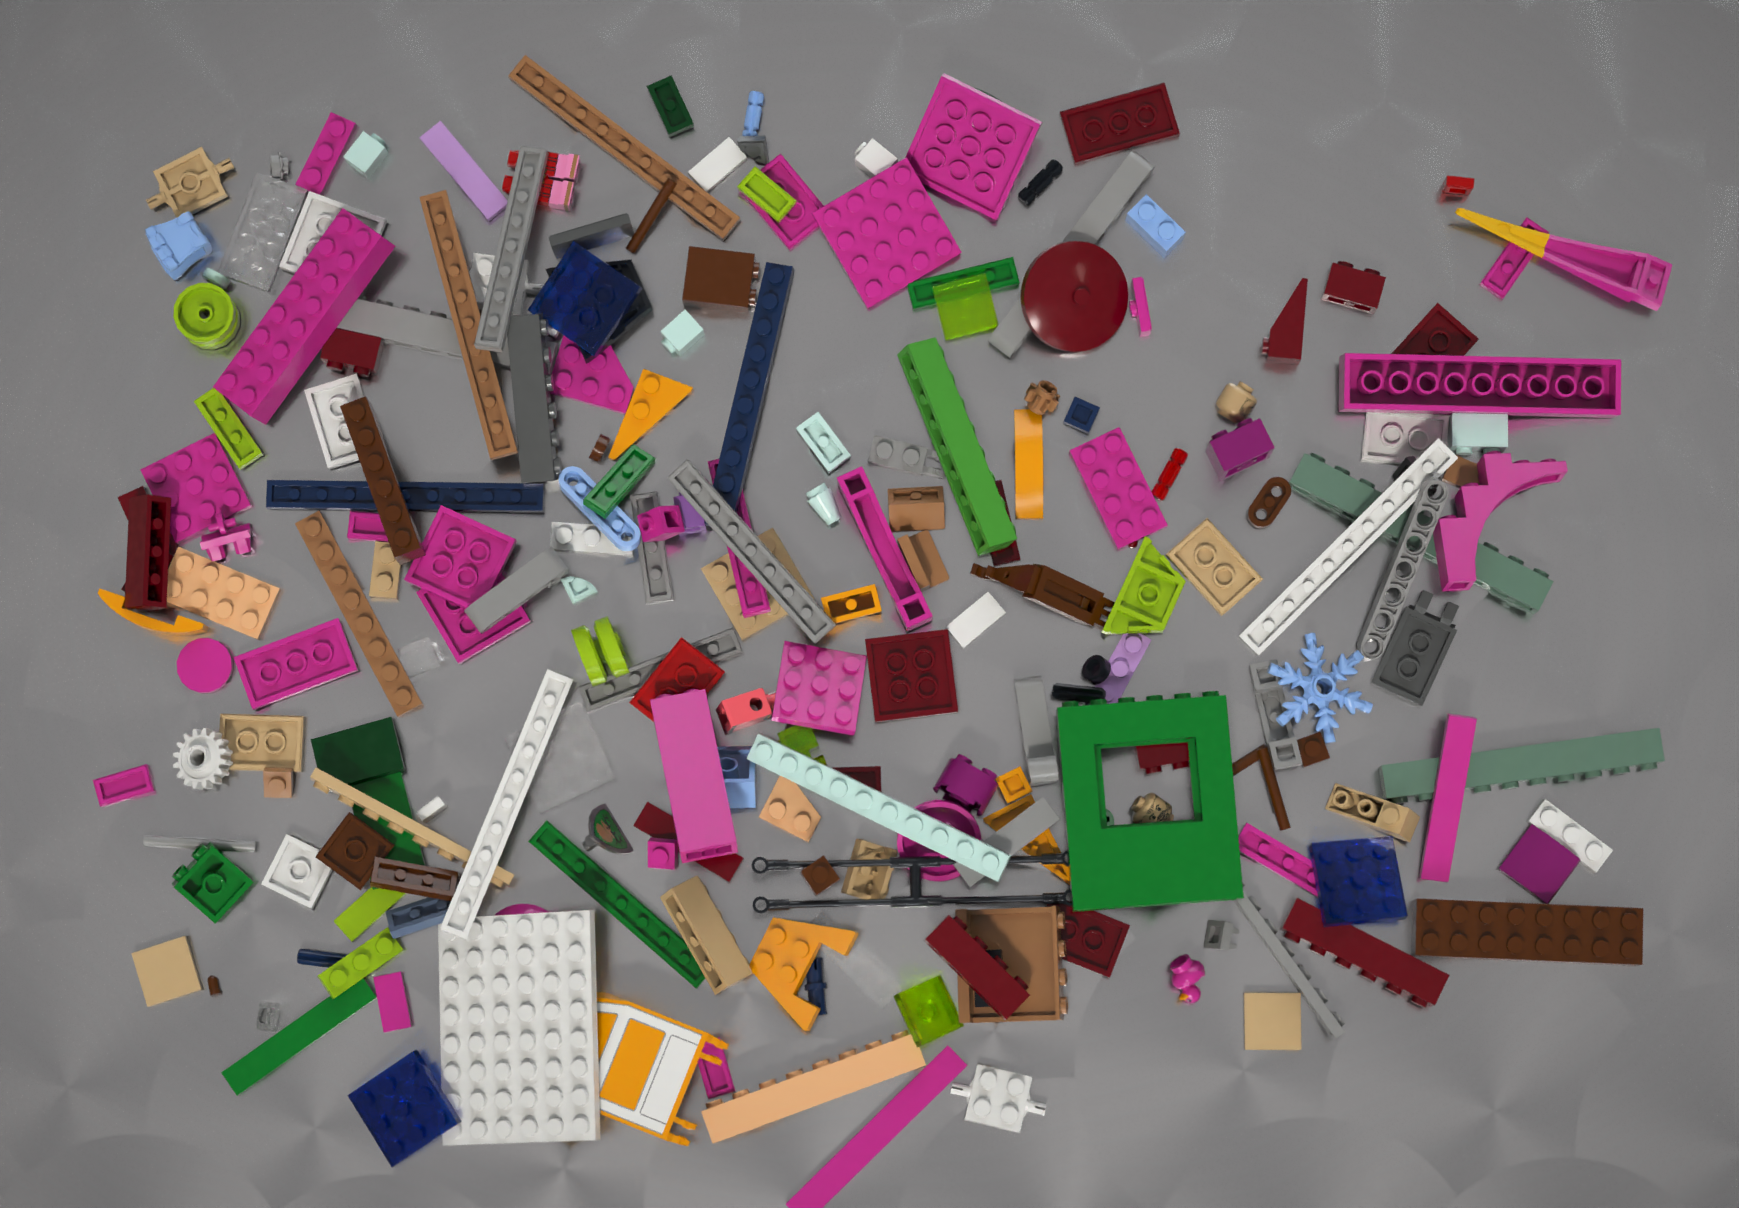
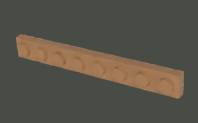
[295,511,423,718]

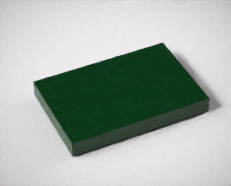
[311,717,405,792]

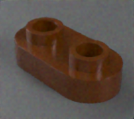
[1247,477,1291,528]

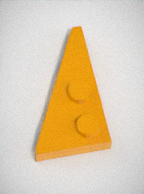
[608,369,693,461]
[983,794,1070,885]

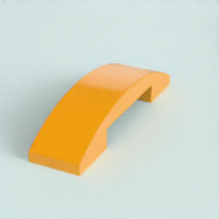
[1014,409,1043,519]
[97,588,209,636]

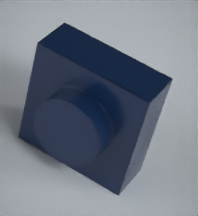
[1063,397,1100,434]

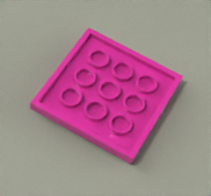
[905,73,1042,220]
[811,157,962,308]

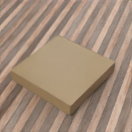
[131,936,203,1007]
[1243,993,1301,1050]

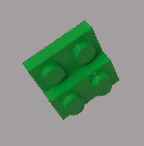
[172,842,254,924]

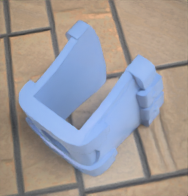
[145,211,212,281]

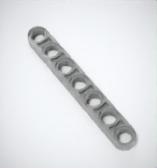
[1357,478,1449,660]

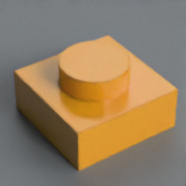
[995,766,1033,804]

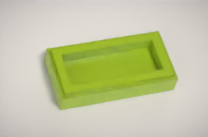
[737,166,797,223]

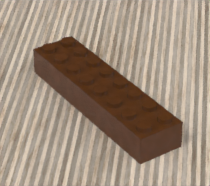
[1411,899,1643,966]

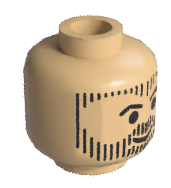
[1216,381,1257,424]
[1131,793,1174,823]

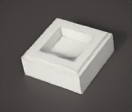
[416,797,448,823]

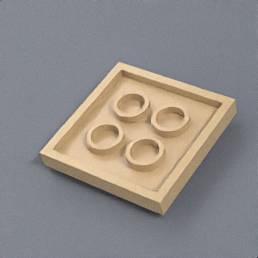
[701,527,814,641]

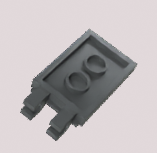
[1371,590,1459,706]

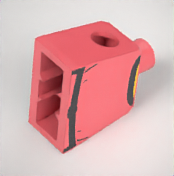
[716,688,776,736]

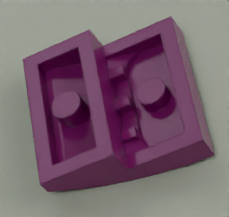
[1499,824,1581,904]

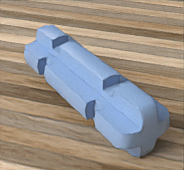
[742,91,764,136]

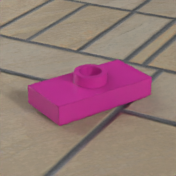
[1129,277,1152,337]

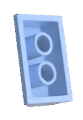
[717,746,756,809]

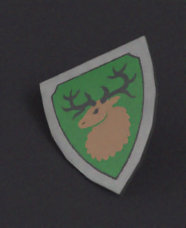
[582,803,634,855]

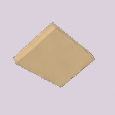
[1165,518,1263,617]
[219,714,305,772]

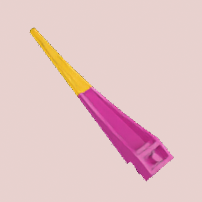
[1455,208,1673,311]

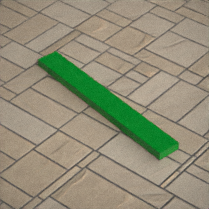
[528,820,706,989]

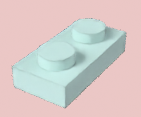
[796,412,851,473]

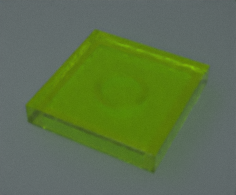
[932,273,998,340]
[893,975,964,1048]

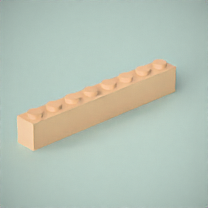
[701,1030,926,1144]

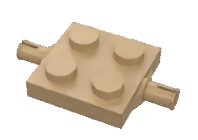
[146,147,234,218]

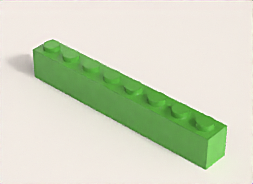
[897,337,1017,556]

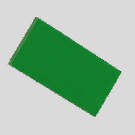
[351,772,426,890]

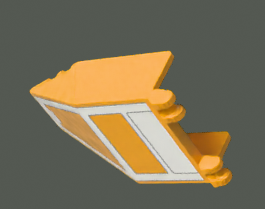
[597,992,729,1146]

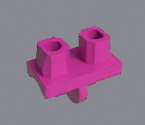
[200,513,252,562]

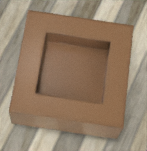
[263,767,294,798]

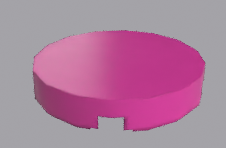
[177,638,233,694]

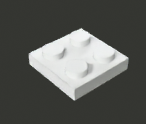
[261,834,332,909]

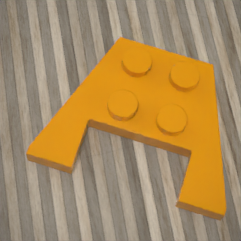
[749,917,859,1031]

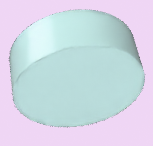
[202,267,231,290]

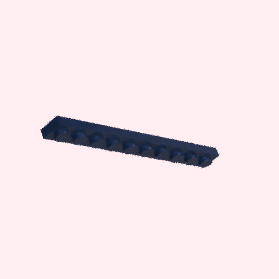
[704,262,794,526]
[266,480,544,513]

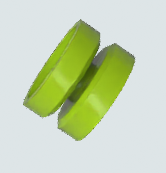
[173,283,240,349]
[571,616,630,687]

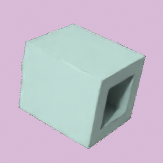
[343,131,388,179]
[661,310,705,357]

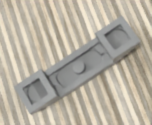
[1249,659,1302,770]

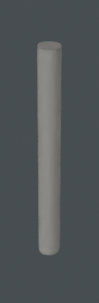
[143,835,257,852]

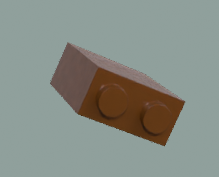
[682,246,760,313]

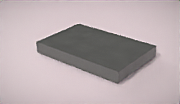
[548,213,634,259]

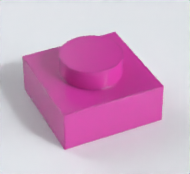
[648,837,678,870]

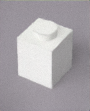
[854,138,898,178]

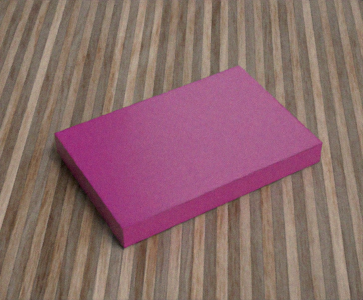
[739,153,824,251]

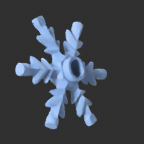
[1267,633,1373,744]

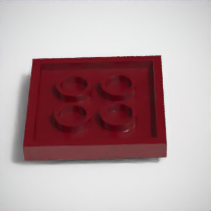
[865,629,958,723]

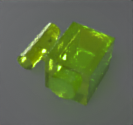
[777,725,827,765]

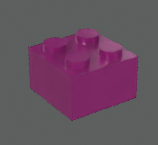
[1205,418,1275,480]

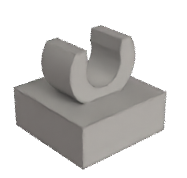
[1204,920,1239,951]

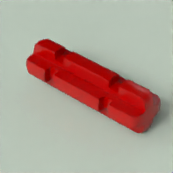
[1152,448,1188,500]

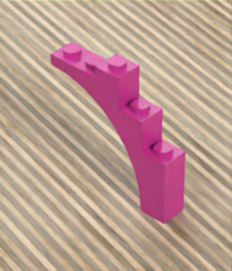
[1433,451,1568,591]

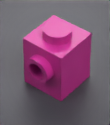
[637,505,685,542]

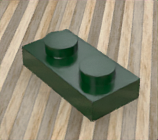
[647,75,694,137]

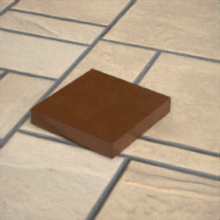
[316,812,395,890]

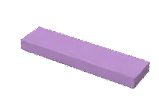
[419,121,508,221]

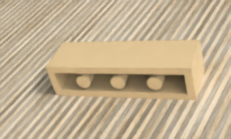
[660,875,753,995]

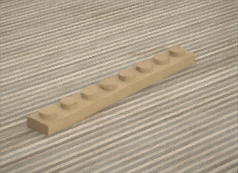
[310,767,514,888]

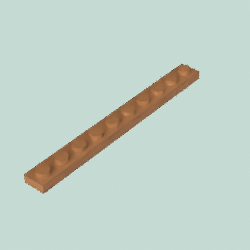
[508,55,740,241]
[419,190,518,460]

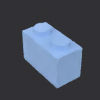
[1125,194,1186,258]

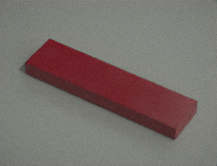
[633,802,744,882]

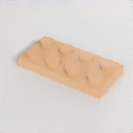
[167,547,281,640]

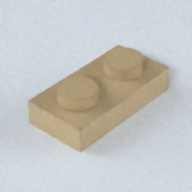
[369,541,402,600]

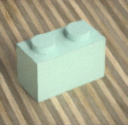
[1448,413,1508,455]

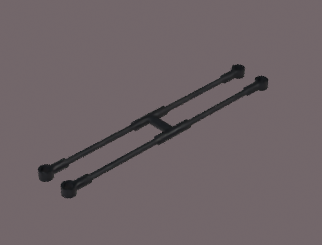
[752,850,1072,914]

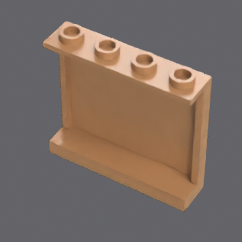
[955,906,1068,1023]

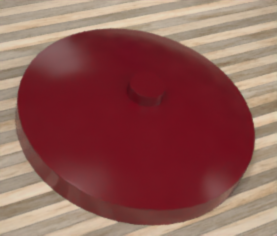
[1021,241,1128,352]

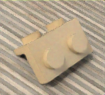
[841,839,897,899]

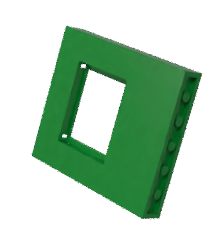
[1056,691,1244,912]

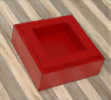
[1442,175,1475,195]

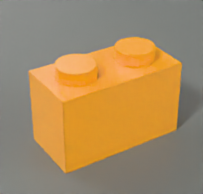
[821,584,882,624]

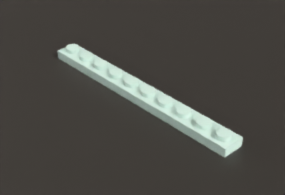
[746,733,1011,882]

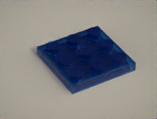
[528,241,642,357]
[1309,836,1408,927]
[348,1050,462,1167]

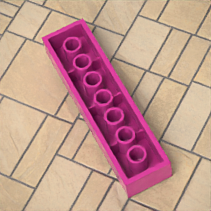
[213,208,395,425]

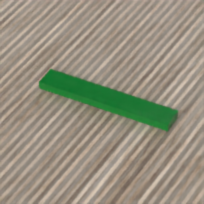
[221,978,377,1096]

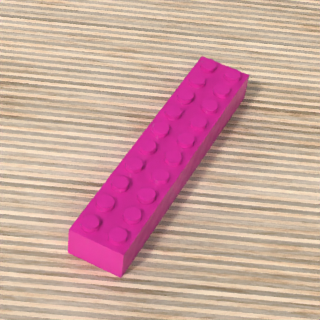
[1339,353,1621,418]

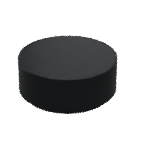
[1082,655,1111,684]

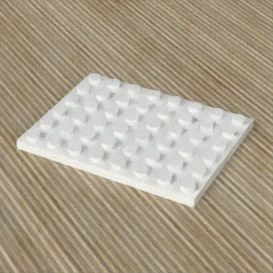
[438,910,600,1146]

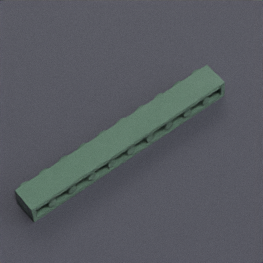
[1289,453,1554,614]
[1378,728,1665,804]

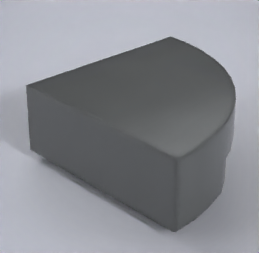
[737,136,769,164]

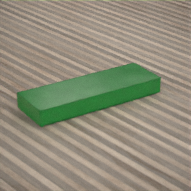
[583,444,655,519]

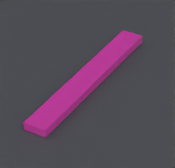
[786,1045,968,1208]

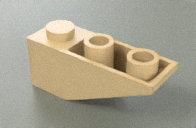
[1325,783,1420,843]

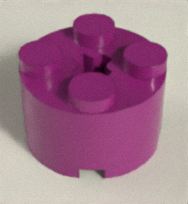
[933,754,998,816]

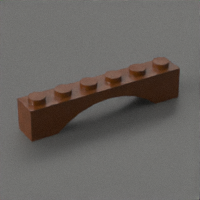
[340,396,426,565]

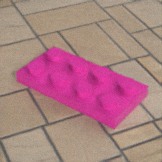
[1069,427,1168,551]
[234,618,359,710]

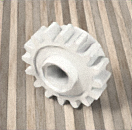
[173,728,233,790]

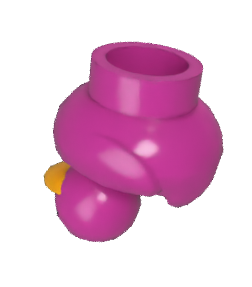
[1170,954,1205,1003]

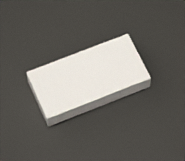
[688,137,747,193]
[946,592,1006,649]

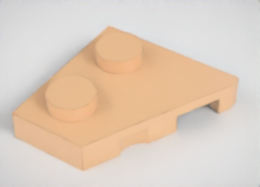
[759,776,821,843]

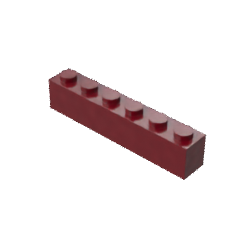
[1280,898,1450,1008]

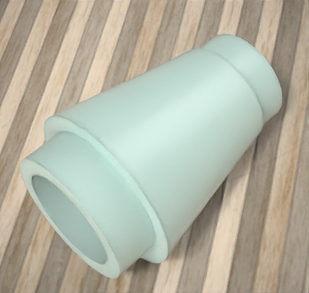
[806,482,841,525]

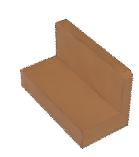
[888,486,945,532]
[897,530,949,592]

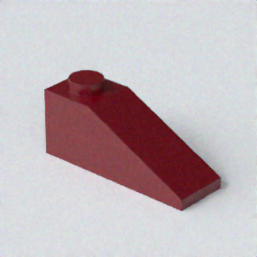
[1261,278,1308,365]

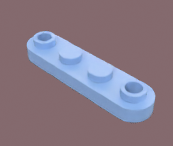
[559,466,641,551]

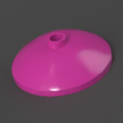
[897,800,981,881]

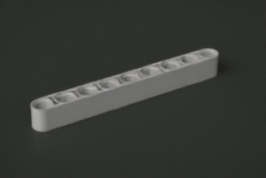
[988,150,1155,358]

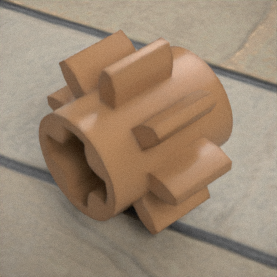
[1024,380,1060,415]

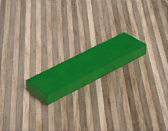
[907,257,1020,311]

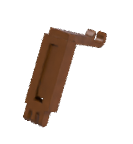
[970,563,1115,628]

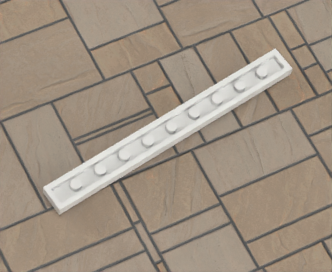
[1239,438,1458,655]
[440,669,573,940]

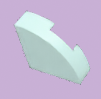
[561,577,598,605]

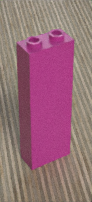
[650,689,738,863]

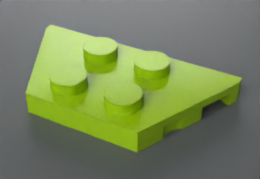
[1101,536,1186,634]

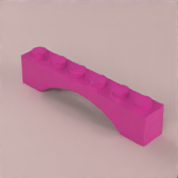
[837,466,933,632]

